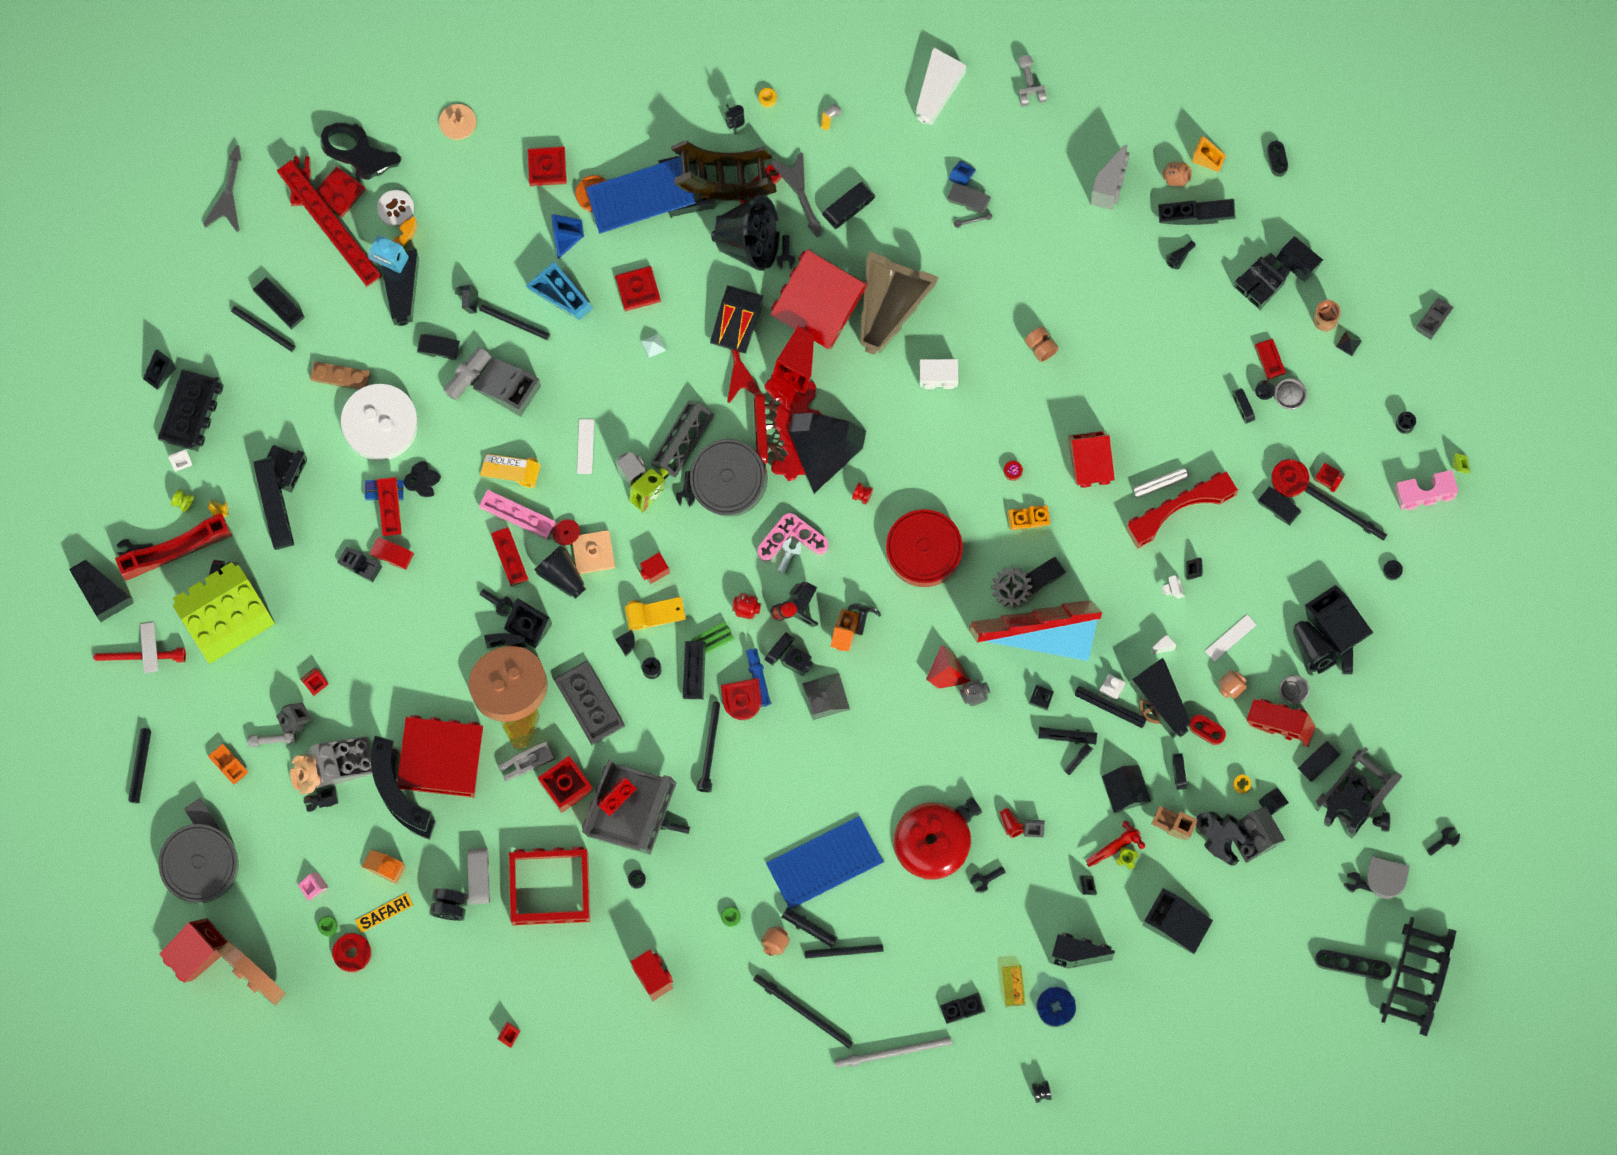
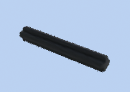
[1075,686,1147,728]
[128,728,151,804]

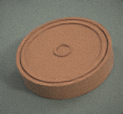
[469,646,548,722]
[217,941,286,1006]

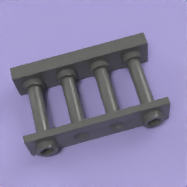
[1315,747,1402,839]

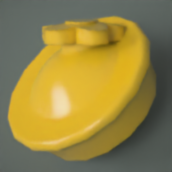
[208,500,229,517]

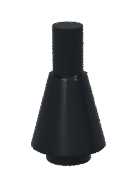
[1166,241,1196,269]

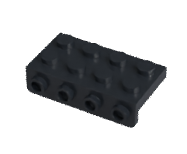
[157,369,224,452]

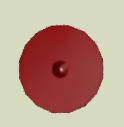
[553,519,580,546]

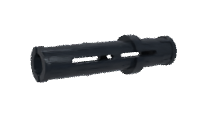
[1038,726,1097,745]
[781,907,838,948]

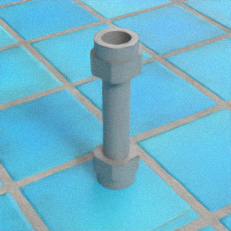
[248,731,296,747]

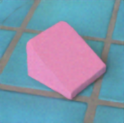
[298,872,328,901]

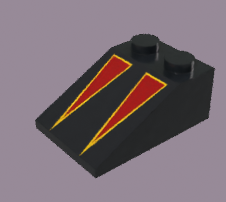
[710,285,763,354]

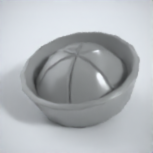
[1274,378,1307,409]

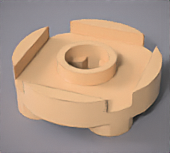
[290,755,320,794]

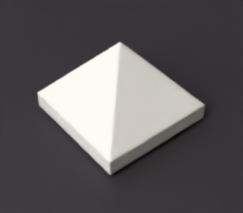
[168,449,193,472]

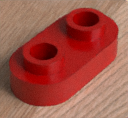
[1189,715,1226,745]

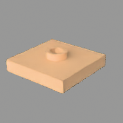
[572,530,615,574]

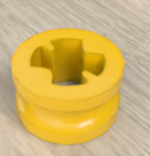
[1233,775,1251,794]

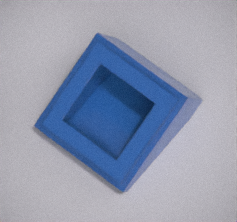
[949,161,976,186]

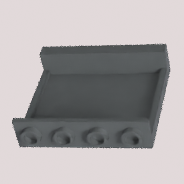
[582,760,677,855]

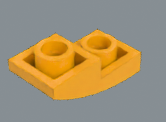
[393,216,418,249]
[1007,506,1051,530]

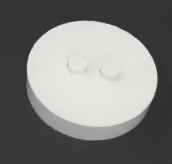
[341,384,418,461]

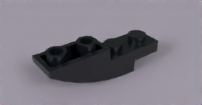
[1158,199,1236,225]

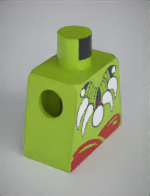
[629,467,669,512]

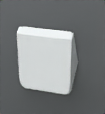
[1151,635,1176,654]

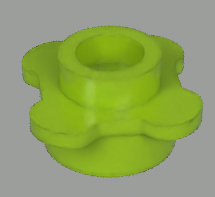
[1116,847,1138,869]

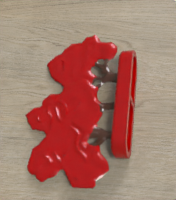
[754,375,822,481]

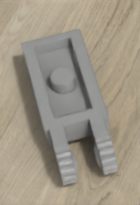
[498,741,555,782]

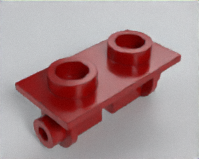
[597,777,637,817]

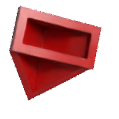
[926,645,971,689]

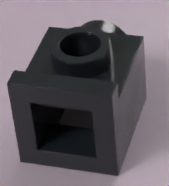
[782,645,813,676]

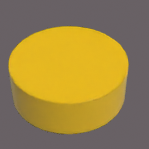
[758,88,777,107]

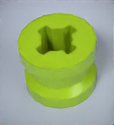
[171,489,194,512]

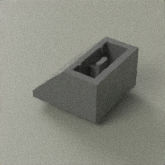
[1233,807,1285,863]

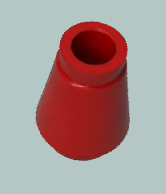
[999,808,1024,838]

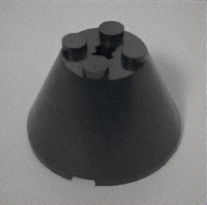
[711,195,780,271]

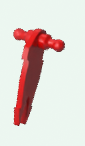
[1086,821,1146,867]

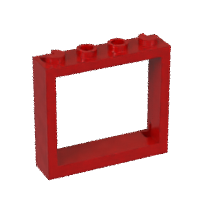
[509,846,591,926]

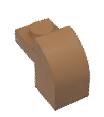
[1151,806,1198,840]

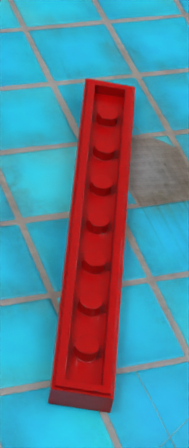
[276,160,382,287]

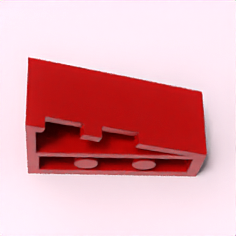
[1246,699,1316,747]

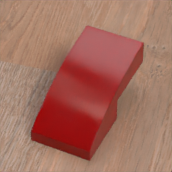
[369,537,414,570]

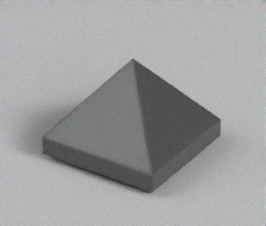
[1024,819,1045,838]

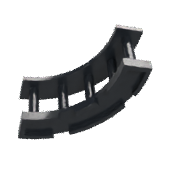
[371,736,436,840]
[1379,917,1456,1036]

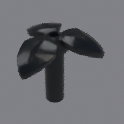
[848,603,881,635]

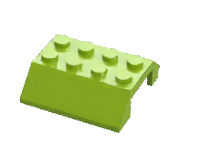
[172,562,275,664]

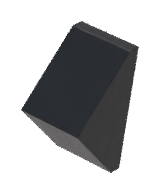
[143,349,176,390]

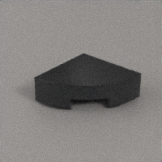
[615,630,635,657]

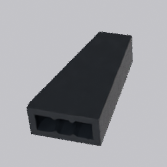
[381,249,419,326]
[1130,657,1191,739]

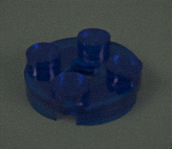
[1036,987,1076,1027]

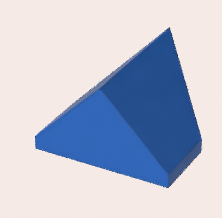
[551,214,584,259]

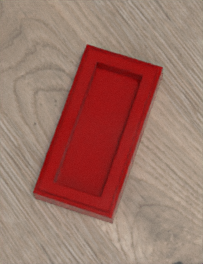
[1255,338,1286,380]

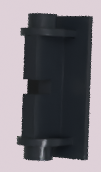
[724,104,745,134]

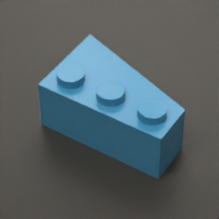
[526,262,593,320]

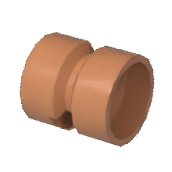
[1313,300,1341,332]
[1024,326,1059,362]

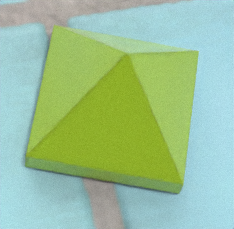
[1451,453,1471,474]

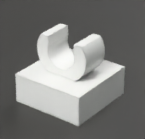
[1162,575,1185,599]
[1099,674,1126,701]

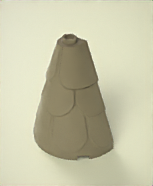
[861,251,939,355]

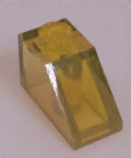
[502,709,540,749]

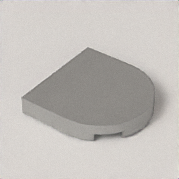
[1366,856,1410,899]

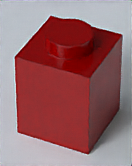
[639,552,670,584]

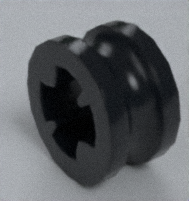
[628,870,646,889]

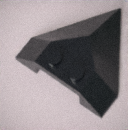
[788,413,866,494]

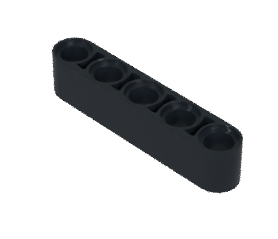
[253,456,294,550]

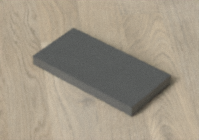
[554,661,625,746]

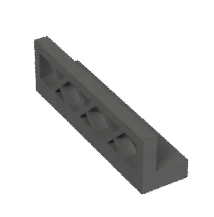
[650,400,714,478]

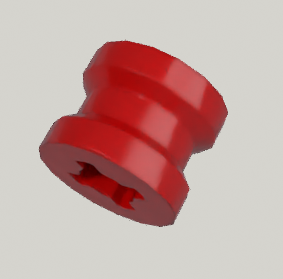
[852,482,873,505]

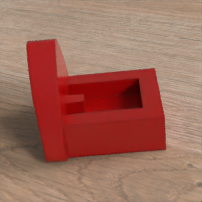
[1314,462,1345,493]

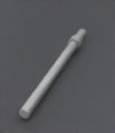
[834,1037,952,1068]

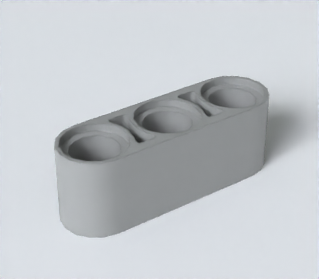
[468,848,490,905]

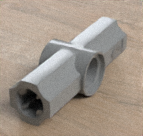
[443,347,491,400]

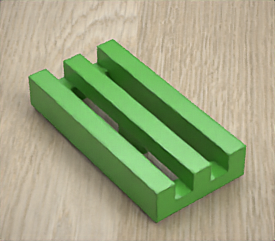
[691,622,734,654]

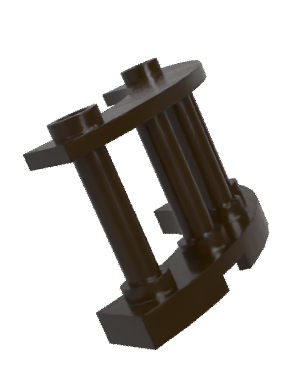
[671,140,777,201]

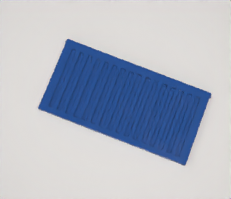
[586,157,695,234]
[766,816,884,909]

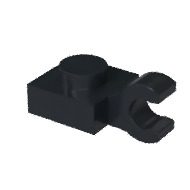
[304,787,338,812]

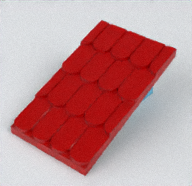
[969,600,1102,661]

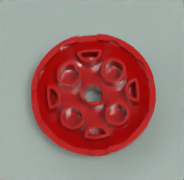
[893,802,971,880]

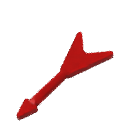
[727,350,761,403]

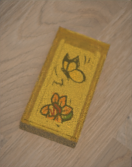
[1002,965,1025,1007]

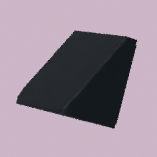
[1259,788,1289,816]

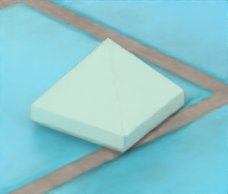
[641,334,666,358]

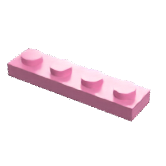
[479,490,556,540]

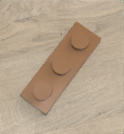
[310,361,370,390]

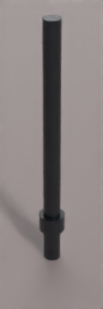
[1304,485,1388,541]
[753,974,854,1048]

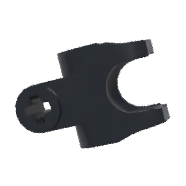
[1324,774,1372,837]
[1196,811,1254,866]

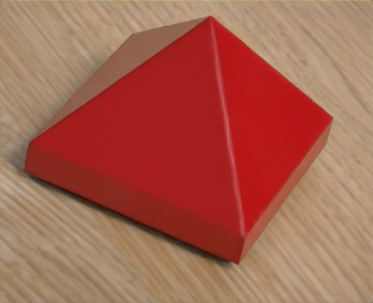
[497,1022,520,1048]

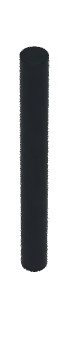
[479,304,550,340]
[231,306,296,352]
[805,944,884,959]

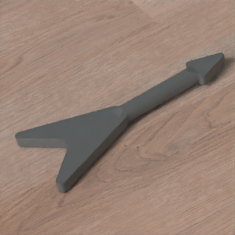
[203,145,242,232]
[770,152,820,237]

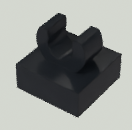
[1029,685,1054,711]

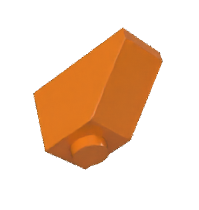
[830,609,860,651]
[362,850,406,884]

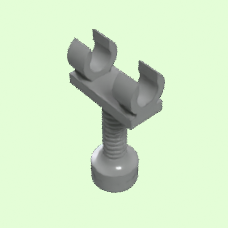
[1018,55,1047,106]

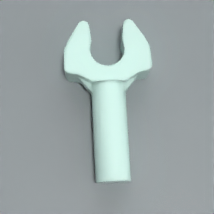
[778,538,801,574]

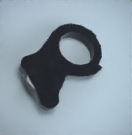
[320,123,401,182]

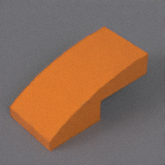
[208,744,248,785]

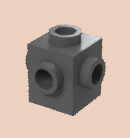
[276,702,311,733]

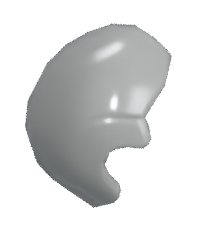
[1279,675,1310,704]

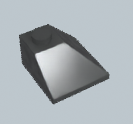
[802,673,850,720]

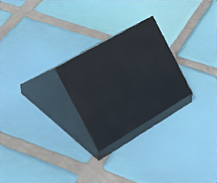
[504,598,552,648]
[1102,765,1151,813]

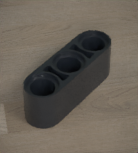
[822,182,875,229]

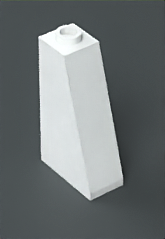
[916,48,966,126]

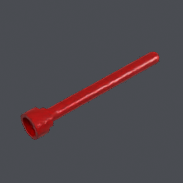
[93,647,186,663]

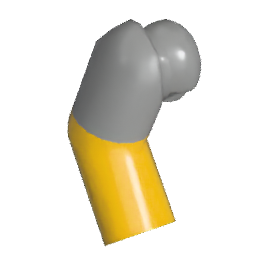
[821,104,842,130]

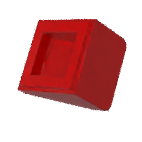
[300,668,329,696]

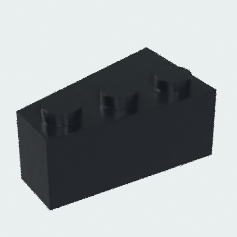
[69,559,134,622]

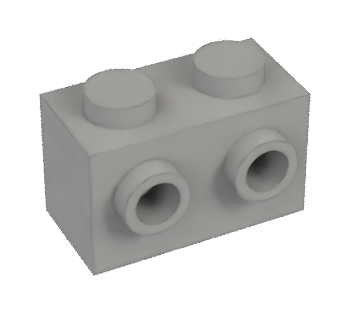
[616,451,646,489]

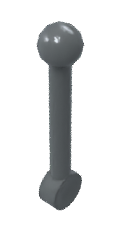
[954,213,992,228]

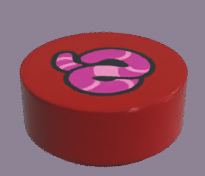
[1004,461,1023,481]

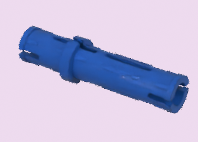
[746,648,772,707]

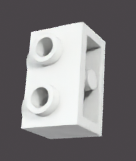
[920,359,958,389]

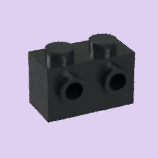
[1276,236,1323,282]

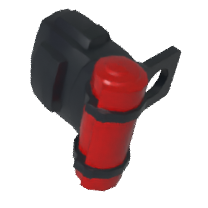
[770,582,818,627]

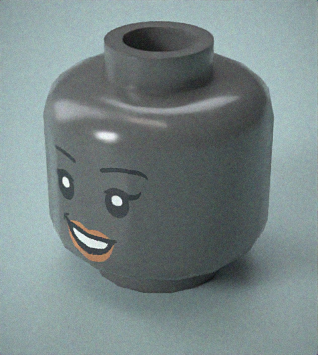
[960,678,990,706]

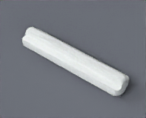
[1133,468,1188,497]

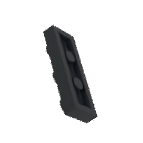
[252,277,305,330]
[683,641,706,700]

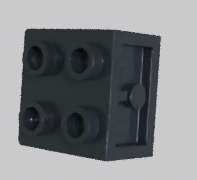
[267,445,308,493]

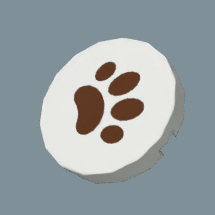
[377,190,414,227]

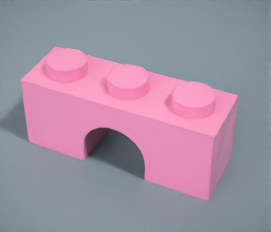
[1395,470,1458,510]

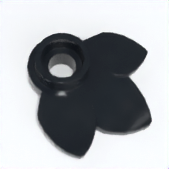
[404,461,441,497]

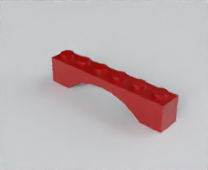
[1126,471,1238,549]
[115,513,232,581]

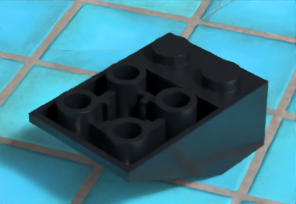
[1305,585,1373,654]
[1142,888,1213,954]
[1050,933,1115,969]

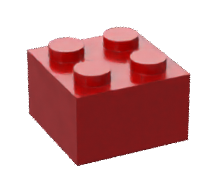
[537,756,593,813]
[630,949,674,1001]

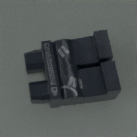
[1233,253,1290,310]

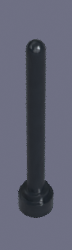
[696,701,720,793]

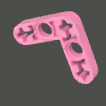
[758,513,828,561]

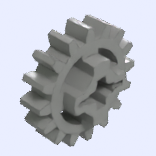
[991,566,1033,609]

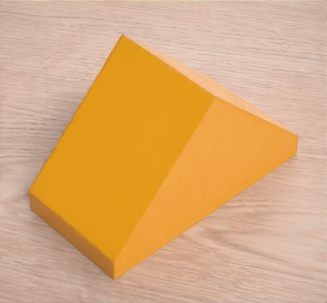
[1192,136,1226,172]

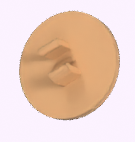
[439,104,476,140]

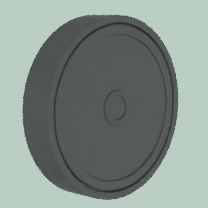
[690,439,768,517]
[158,824,239,903]

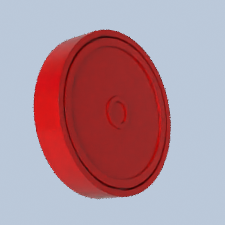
[886,509,963,587]

